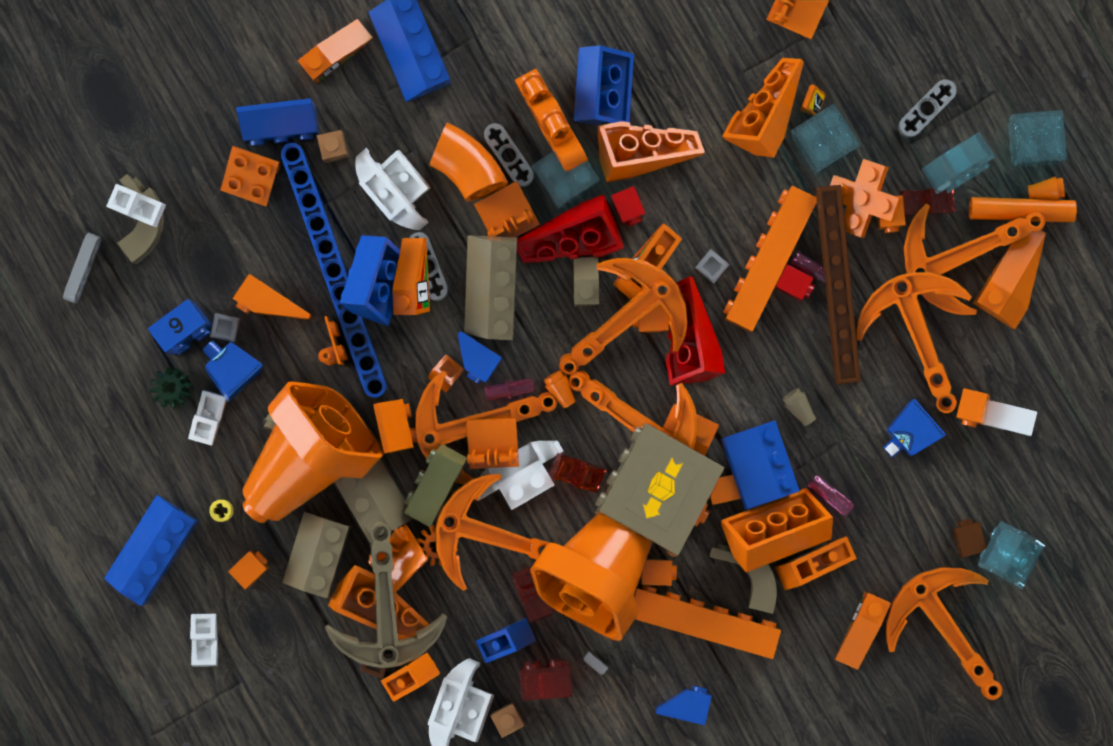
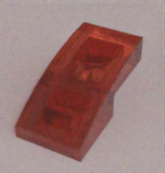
[900,188,955,216]
[548,453,606,493]
[511,567,553,623]

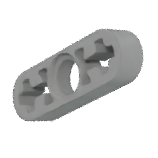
[898,79,956,138]
[484,123,534,188]
[409,232,448,301]
[63,233,101,304]

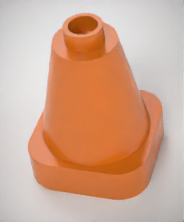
[243,381,384,523]
[530,513,653,641]

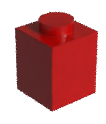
[611,186,645,227]
[774,264,815,301]

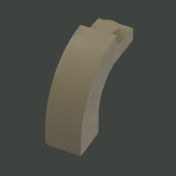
[117,174,164,265]
[708,543,777,614]

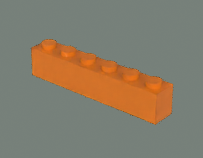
[723,186,817,333]
[634,585,781,659]

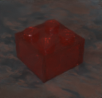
[520,659,572,701]

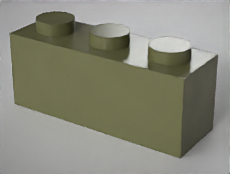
[404,444,467,527]

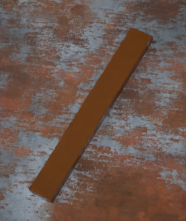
[815,185,861,385]

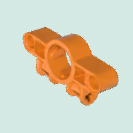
[514,69,588,172]

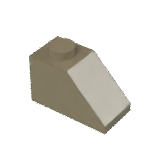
[573,257,599,307]

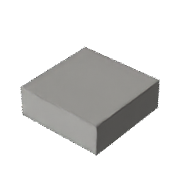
[695,249,730,284]
[210,313,240,342]
[584,651,608,675]

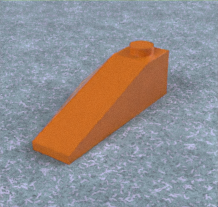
[722,58,804,158]
[598,122,705,182]
[972,225,1046,330]
[328,565,429,640]

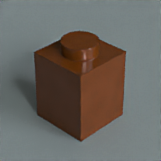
[952,518,987,558]

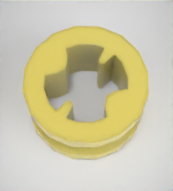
[210,500,234,522]

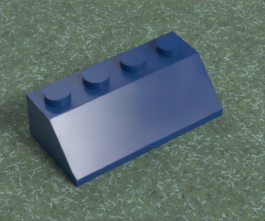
[368,0,451,103]
[104,495,199,606]

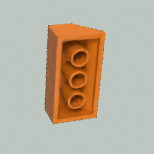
[721,488,833,573]

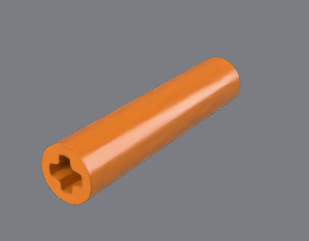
[969,197,1077,223]

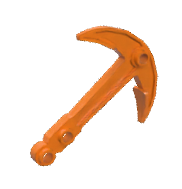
[904,204,1045,315]
[559,258,687,375]
[857,272,972,413]
[415,370,558,485]
[568,370,698,450]
[435,473,550,591]
[885,567,1003,700]

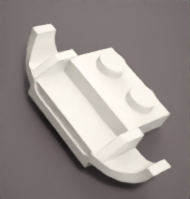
[355,148,431,230]
[477,441,563,510]
[427,658,494,746]

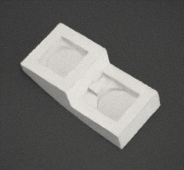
[106,184,166,227]
[188,389,227,446]
[983,400,1037,436]
[190,614,218,667]

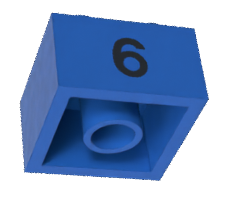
[147,299,212,356]

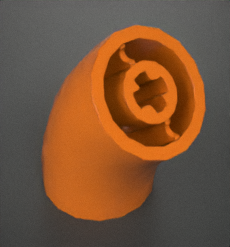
[429,122,508,202]

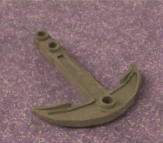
[325,522,447,668]

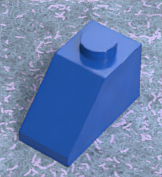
[458,331,502,384]
[476,618,536,663]
[655,685,712,725]

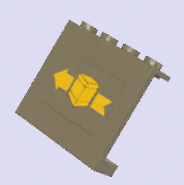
[595,423,725,557]

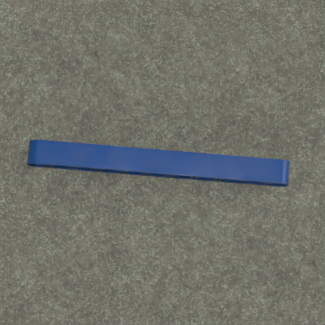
[281,143,388,399]

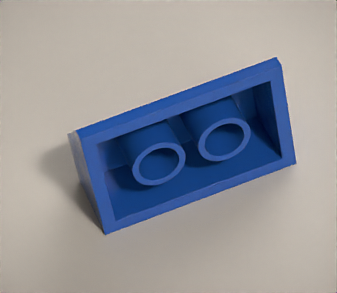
[574,45,634,125]
[236,98,319,147]
[340,235,400,326]
[721,420,800,510]

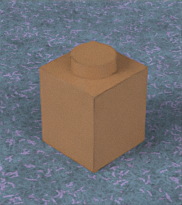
[317,130,349,163]
[490,702,525,738]

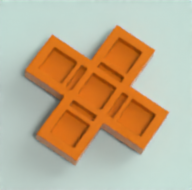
[830,159,902,238]

